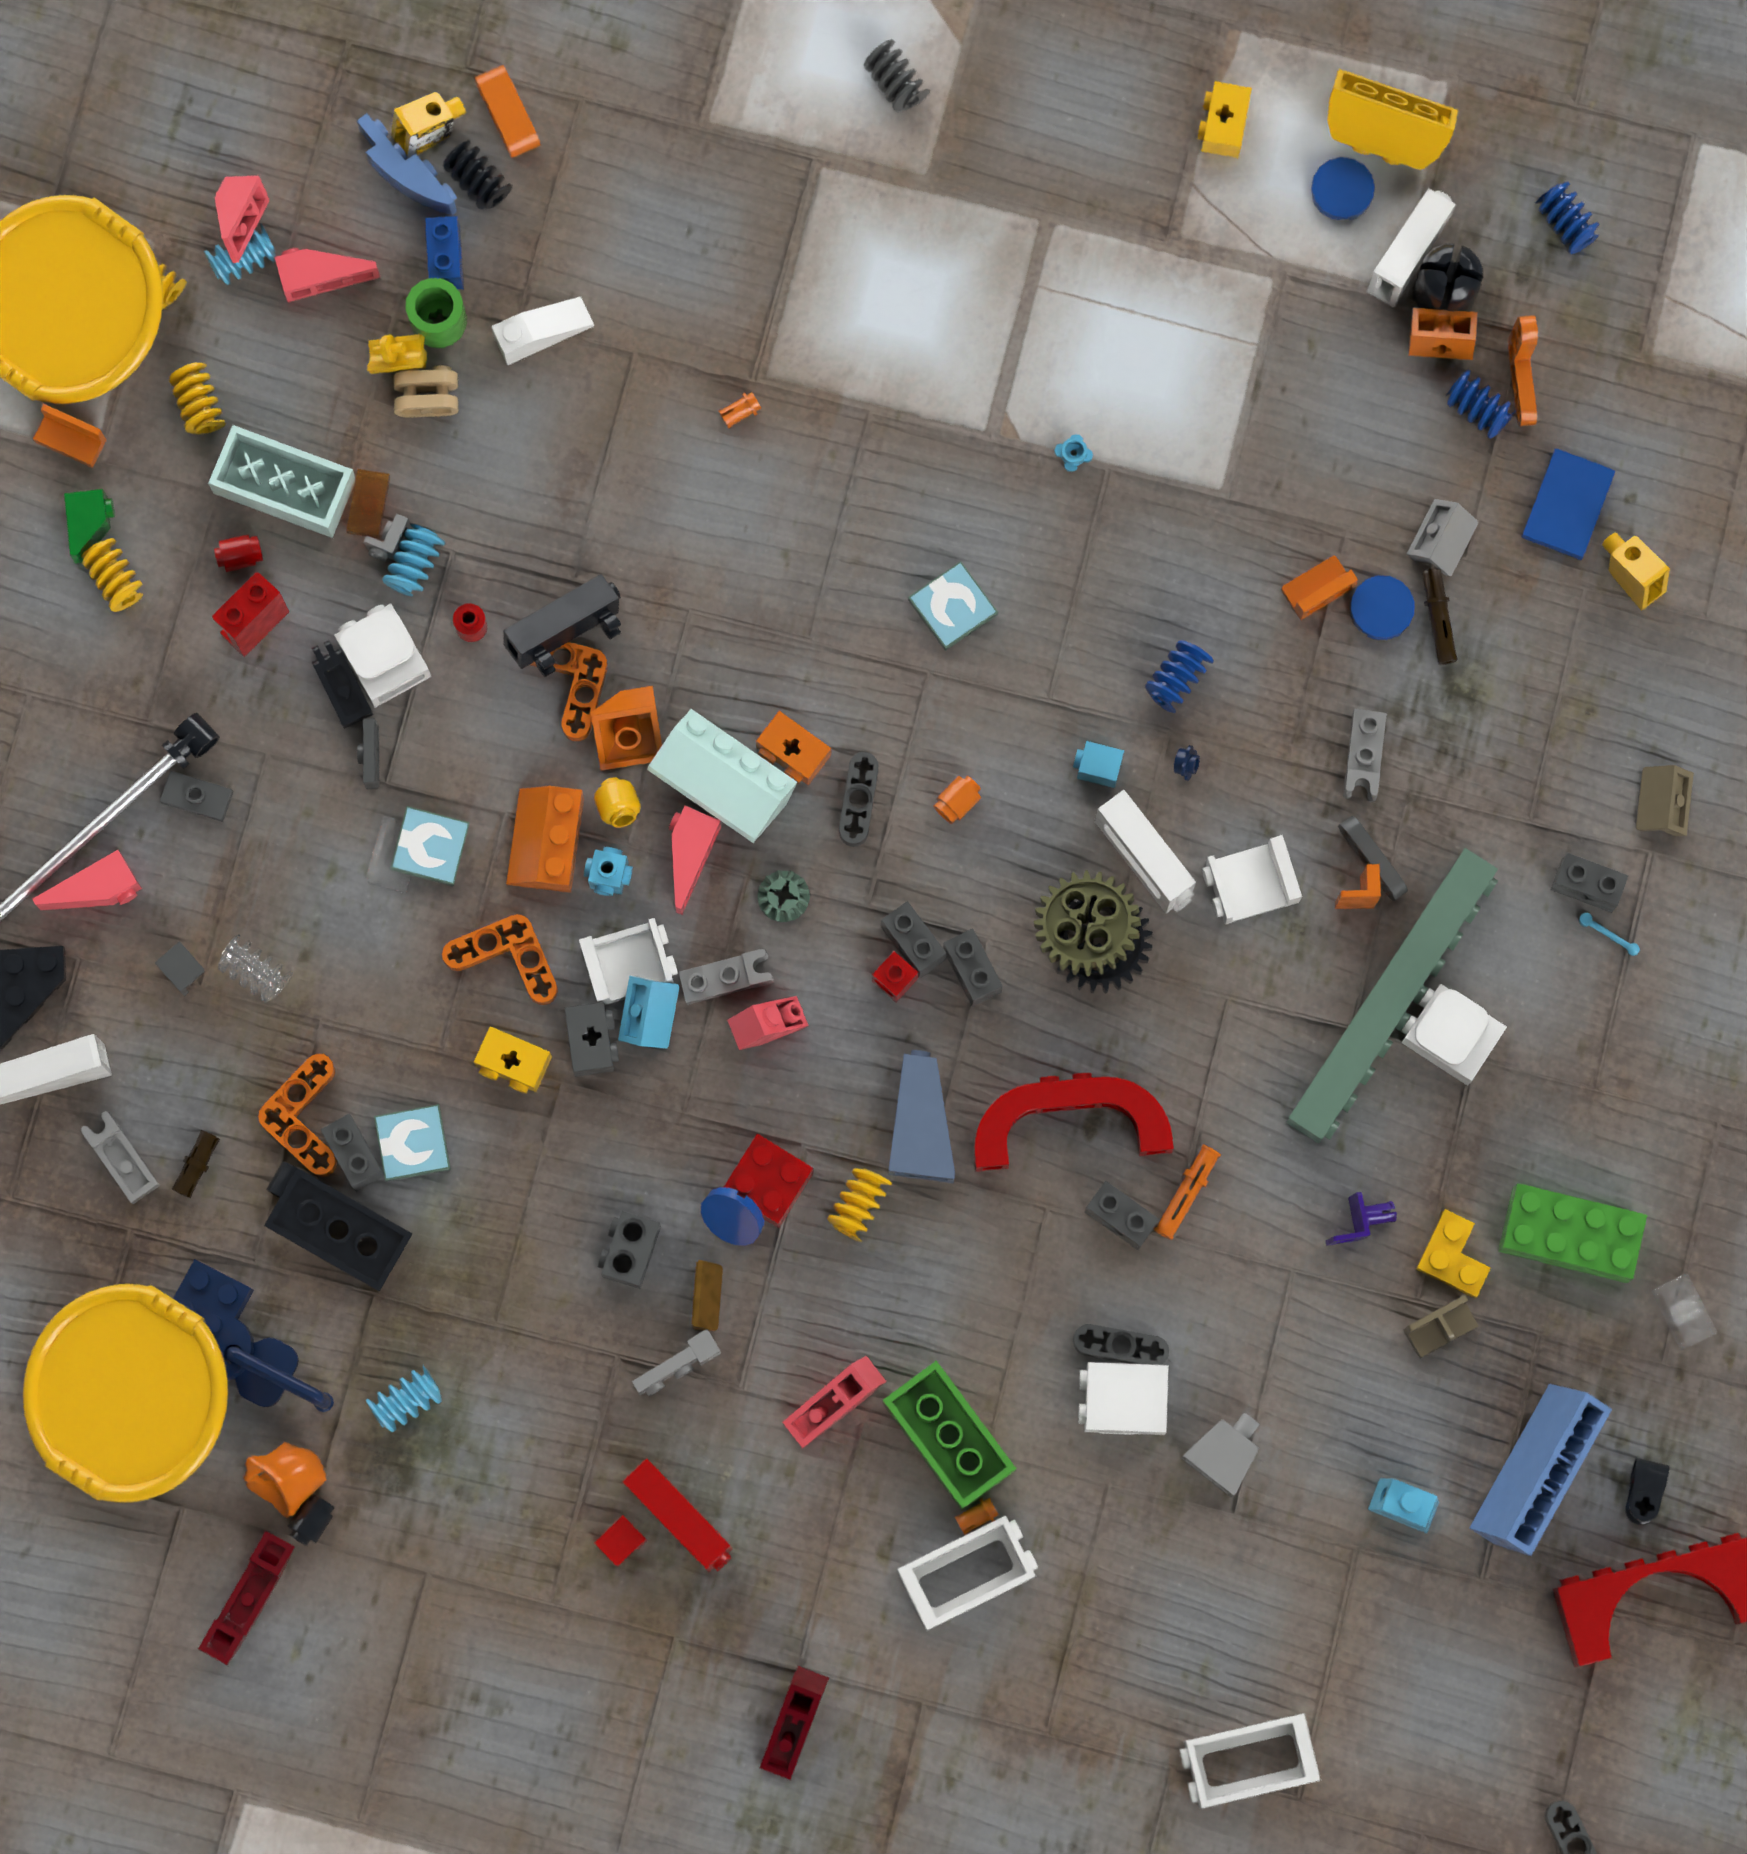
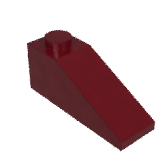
[759,1666,829,1780]

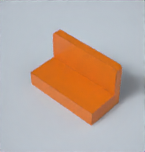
[33,404,106,468]
[1281,556,1358,620]
[1335,864,1381,909]

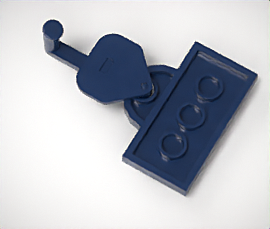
[173,1259,334,1412]

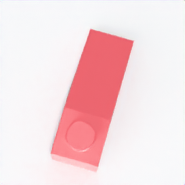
[214,175,270,263]
[275,248,380,302]
[669,806,721,915]
[32,850,142,911]
[782,1356,887,1448]

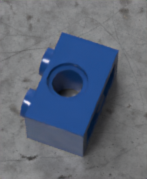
[425,216,464,289]

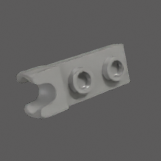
[1343,709,1387,802]
[679,949,774,1005]
[80,1111,160,1204]
[632,1329,721,1397]

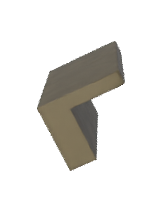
[1636,765,1694,837]

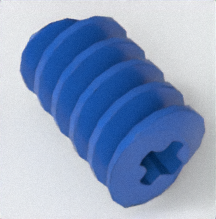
[1535,181,1600,254]
[1446,369,1516,439]
[1145,640,1214,713]

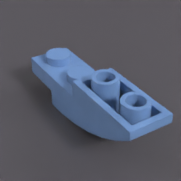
[357,113,457,215]

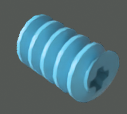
[204,223,276,285]
[382,524,445,597]
[366,1364,442,1432]

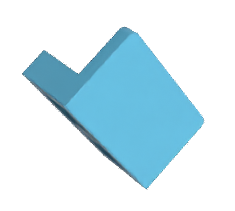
[618,976,679,1048]

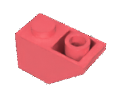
[727,996,809,1050]

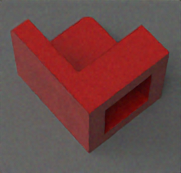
[594,1515,648,1566]

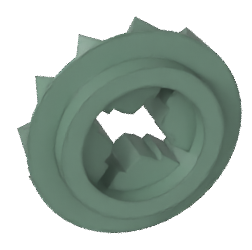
[758,870,810,922]

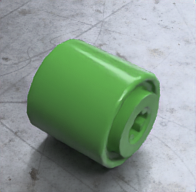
[405,278,467,348]

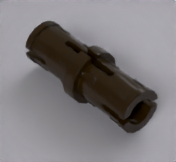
[172,1130,220,1199]

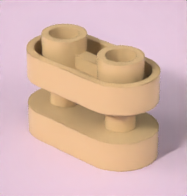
[394,365,458,417]

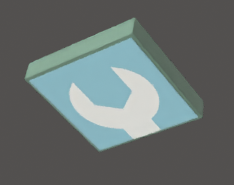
[908,561,998,651]
[390,806,470,886]
[374,1104,451,1182]

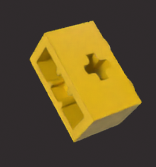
[1197,81,1252,158]
[474,1026,552,1094]

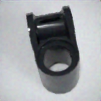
[1625,1457,1670,1525]

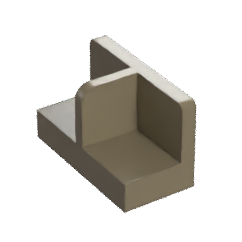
[1404,1295,1479,1359]

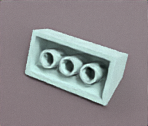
[647,709,797,843]

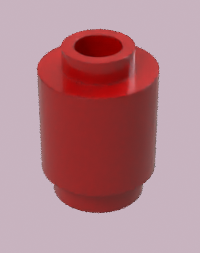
[214,534,263,572]
[453,603,488,642]

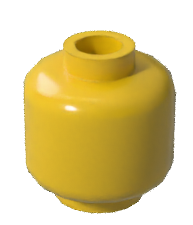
[594,777,641,828]

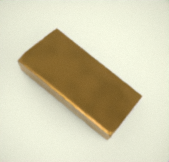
[691,1260,723,1331]

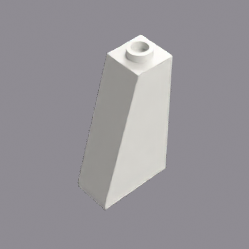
[1367,188,1456,307]
[0,1034,112,1105]

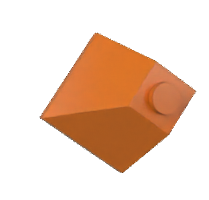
[591,686,662,770]

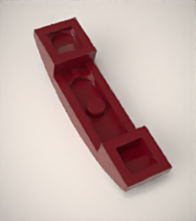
[198,1531,295,1666]

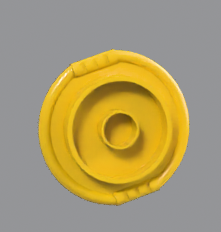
[0,195,163,404]
[23,1284,228,1503]

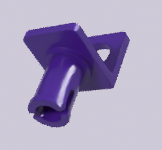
[1325,1192,1397,1246]

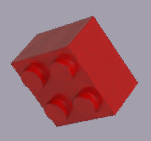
[723,1133,814,1228]

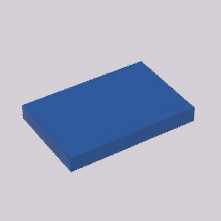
[1521,448,1616,560]

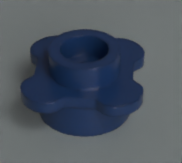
[1174,745,1200,781]

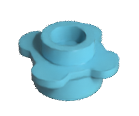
[1055,434,1093,472]

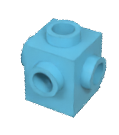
[584,847,633,896]

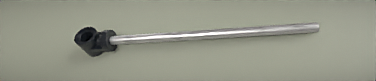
[0,713,220,921]

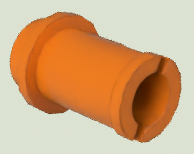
[718,392,761,428]
[955,1498,999,1535]

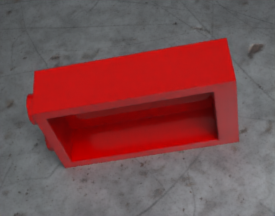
[622,1458,732,1572]

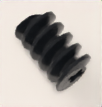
[443,140,513,210]

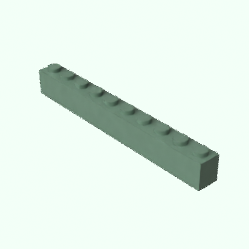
[1286,848,1498,1144]

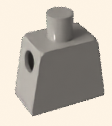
[1181,1413,1259,1497]

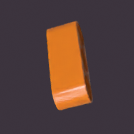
[474,65,541,158]

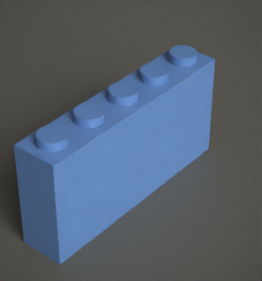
[1469,1384,1612,1556]

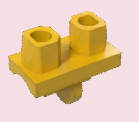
[367,334,427,374]

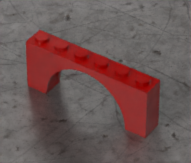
[1553,1532,1747,1667]

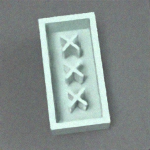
[208,425,356,538]

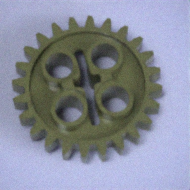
[1034,870,1141,976]

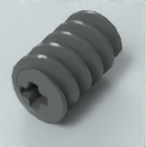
[864,39,930,112]

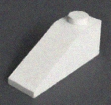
[491,297,594,366]

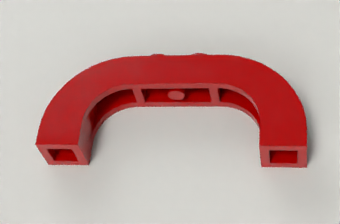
[974,1073,1174,1172]

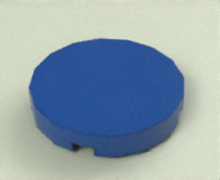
[1311,157,1375,220]
[1350,575,1415,640]
[700,1187,764,1246]

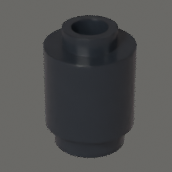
[288,1494,335,1546]

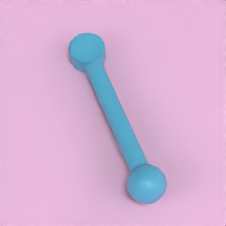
[1579,913,1640,956]

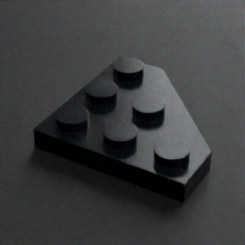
[0,946,66,1049]

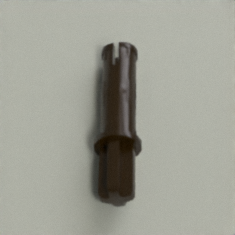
[1422,568,1458,665]

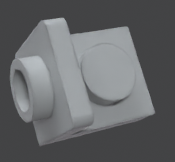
[363,514,412,561]

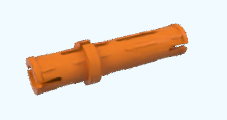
[1154,1144,1221,1240]

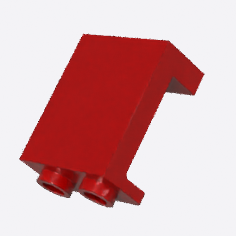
[212,572,289,657]

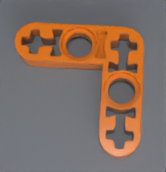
[1508,315,1538,426]
[530,642,608,742]
[442,914,558,1005]
[258,1054,337,1177]

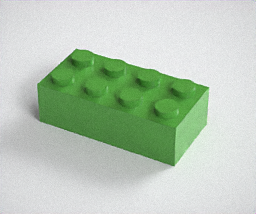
[1498,1183,1647,1283]
[882,1360,1016,1511]

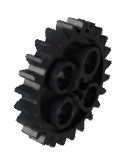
[1055,897,1153,994]

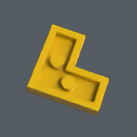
[1416,1209,1491,1298]

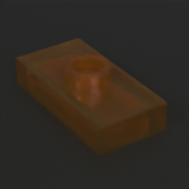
[346,469,390,538]

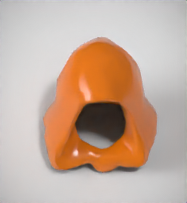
[243,1442,326,1518]

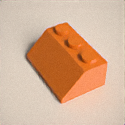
[506,786,584,893]

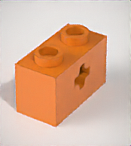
[1409,308,1477,360]
[756,710,832,786]

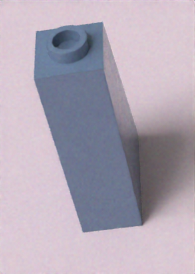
[888,1050,955,1183]

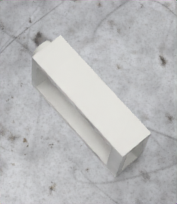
[1095,790,1196,913]
[897,1515,1038,1631]
[1180,1713,1320,1808]

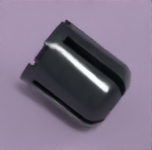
[1413,244,1483,312]

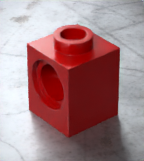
[872,951,918,1003]

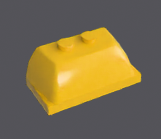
[1327,69,1458,170]

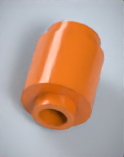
[933,776,981,824]

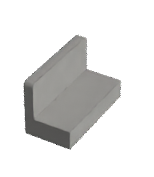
[1407,499,1478,576]

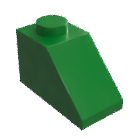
[64,489,115,564]

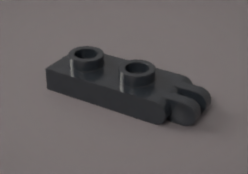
[312,640,373,729]

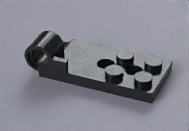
[264,1161,413,1292]

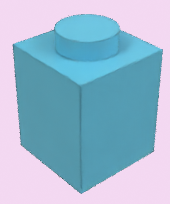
[1073,741,1124,788]

